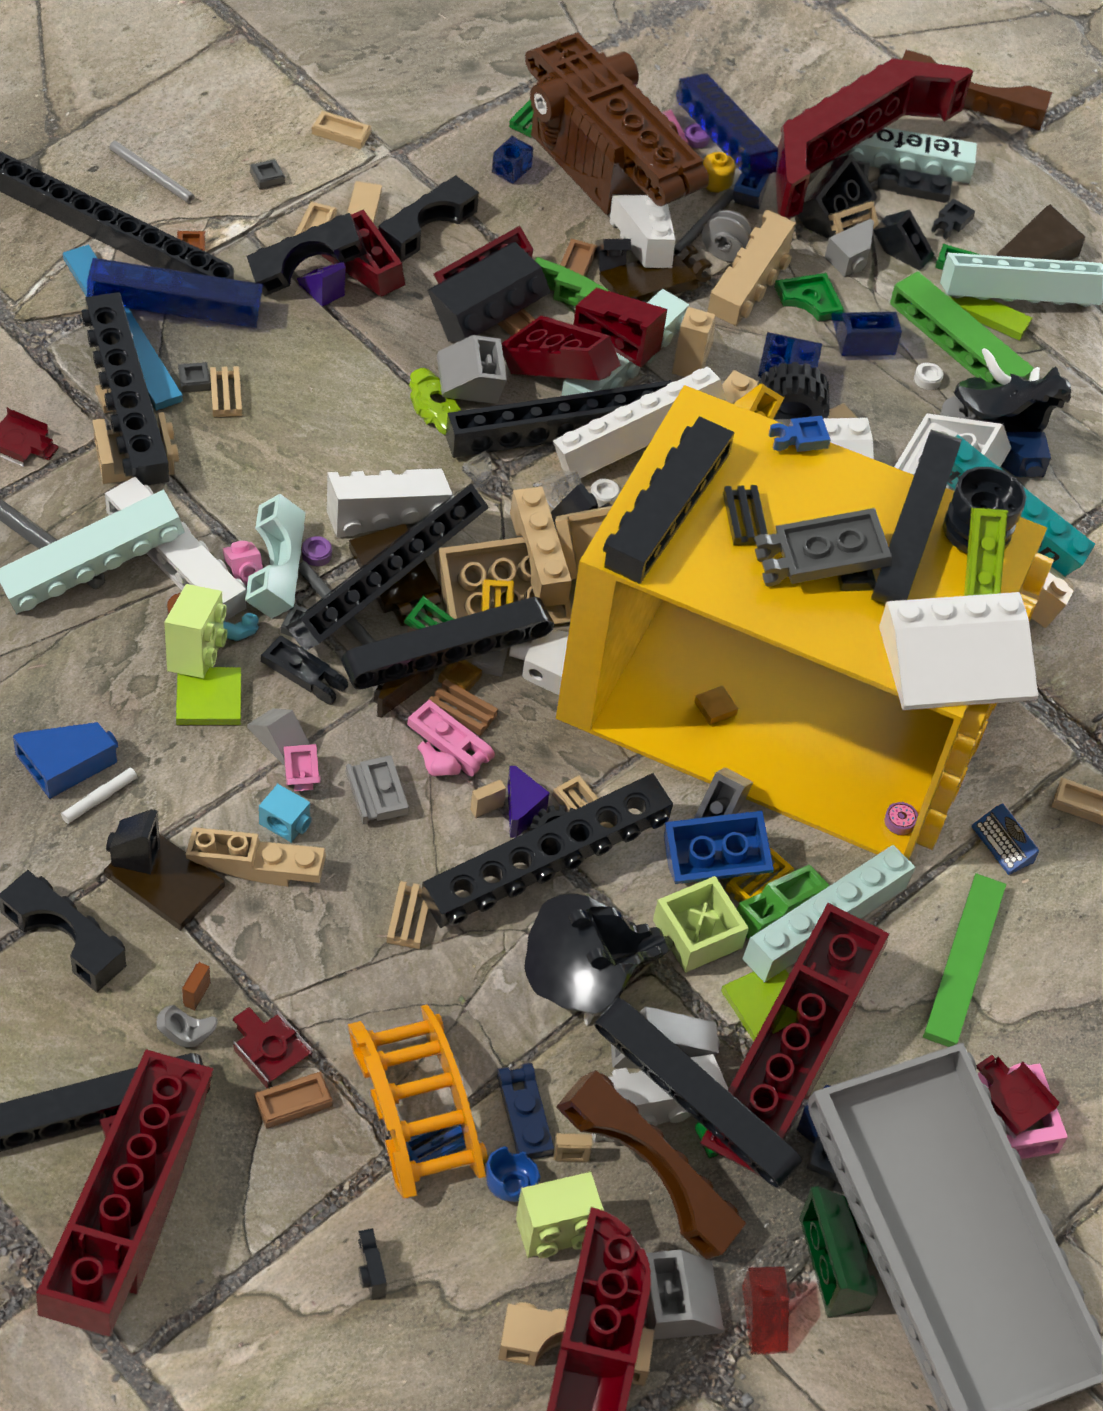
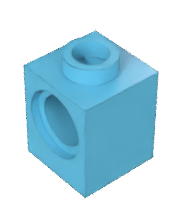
[259,784,312,842]

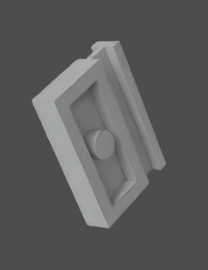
[346,755,409,824]

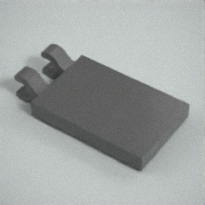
[755,508,892,586]

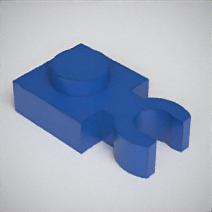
[768,416,831,452]

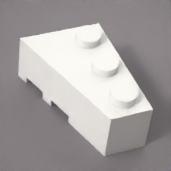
[610,195,675,268]

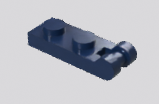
[497,1063,554,1159]

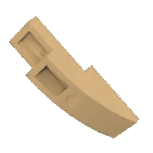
[186,827,326,887]

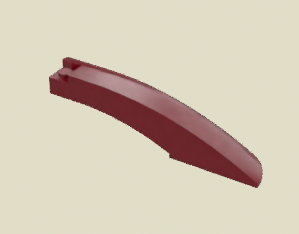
[546,1207,651,1411]

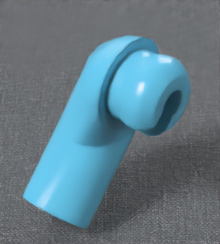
[223,613,259,641]

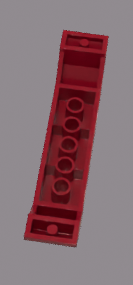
[775,58,973,220]

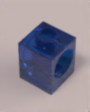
[492,136,534,184]

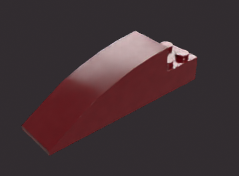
[700,903,890,1177]
[36,1049,214,1337]

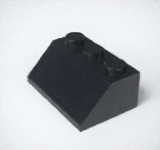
[797,154,877,239]

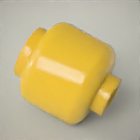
[703,152,736,192]

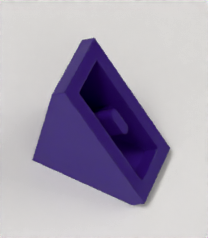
[297,262,346,307]
[507,766,550,838]

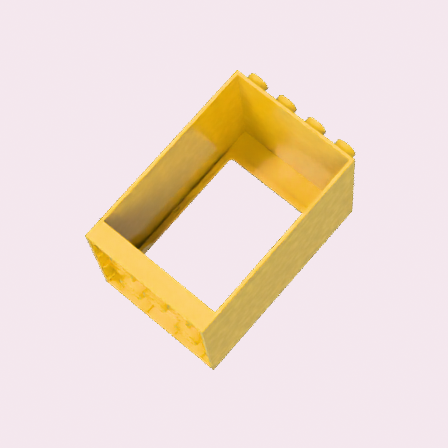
[556,385,1054,860]

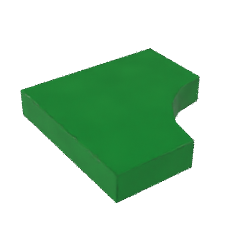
[774,273,845,322]

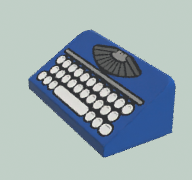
[972,803,1039,875]

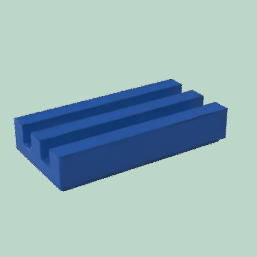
[406,1124,466,1163]

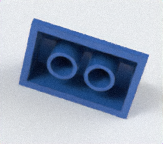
[664,811,774,884]

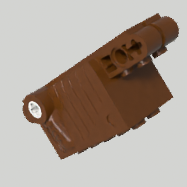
[525,32,709,215]

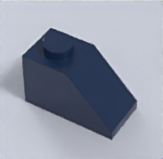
[1001,432,1051,477]

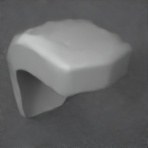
[156,1005,218,1047]

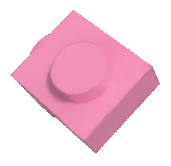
[222,541,263,586]
[283,744,321,791]

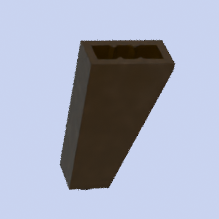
[996,204,1086,261]

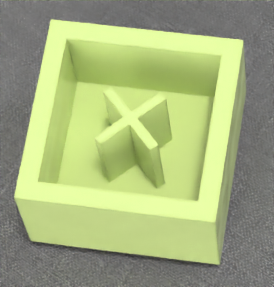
[164,584,227,678]
[653,876,748,973]
[516,1172,604,1258]

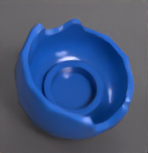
[485,1146,541,1202]

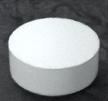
[914,363,943,390]
[590,479,620,507]

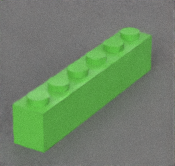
[890,271,1034,385]

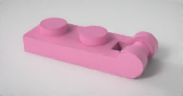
[407,699,495,777]

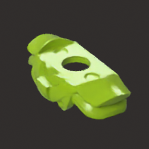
[409,368,462,435]

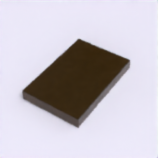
[104,834,225,931]

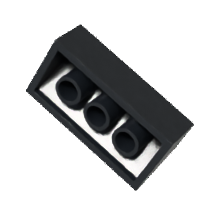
[427,242,551,342]

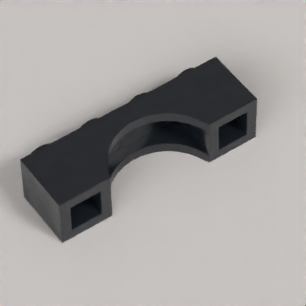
[378,175,479,262]
[247,213,367,296]
[0,870,126,993]

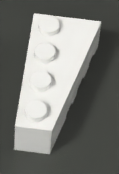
[327,469,453,538]
[592,1054,728,1143]

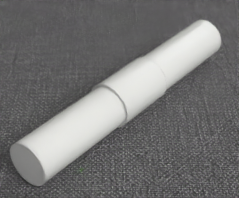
[61,767,137,824]

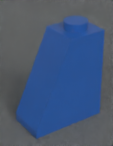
[13,722,118,799]

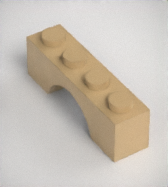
[510,486,572,607]
[498,1302,655,1386]

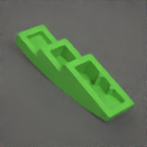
[535,257,611,306]

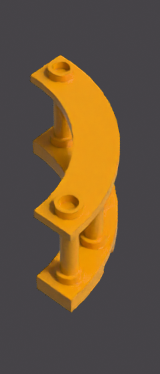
[348,1005,488,1199]

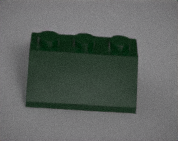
[799,1187,878,1318]

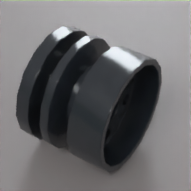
[943,467,1027,553]

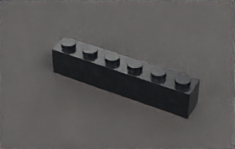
[603,416,735,584]

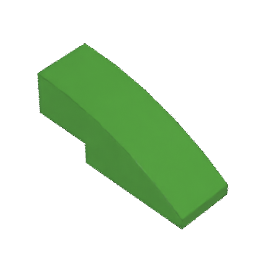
[737,864,830,940]

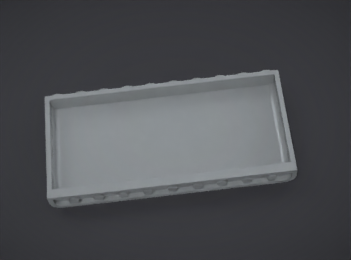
[808,1042,1103,1411]

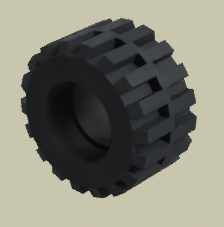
[758,362,830,419]

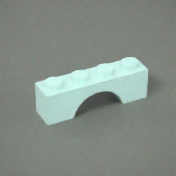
[245,494,306,619]

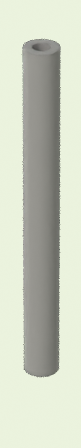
[109,141,194,204]

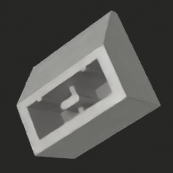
[437,335,507,404]
[646,1250,724,1340]

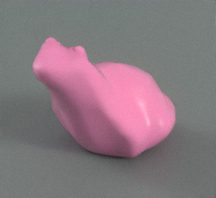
[417,741,462,777]

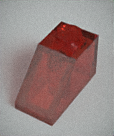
[742,1266,789,1355]

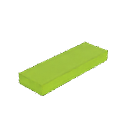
[950,296,1032,341]
[964,508,1008,596]

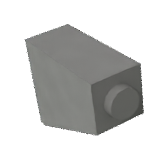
[611,1006,720,1069]

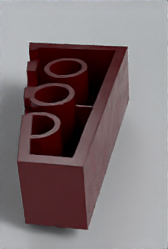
[501,315,621,381]

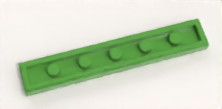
[923,873,1006,1047]

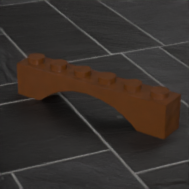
[902,49,1053,131]
[556,1070,746,1259]

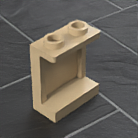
[93,412,179,484]
[555,506,612,580]

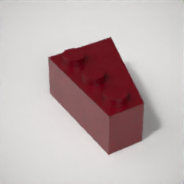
[321,209,406,297]
[573,287,668,368]

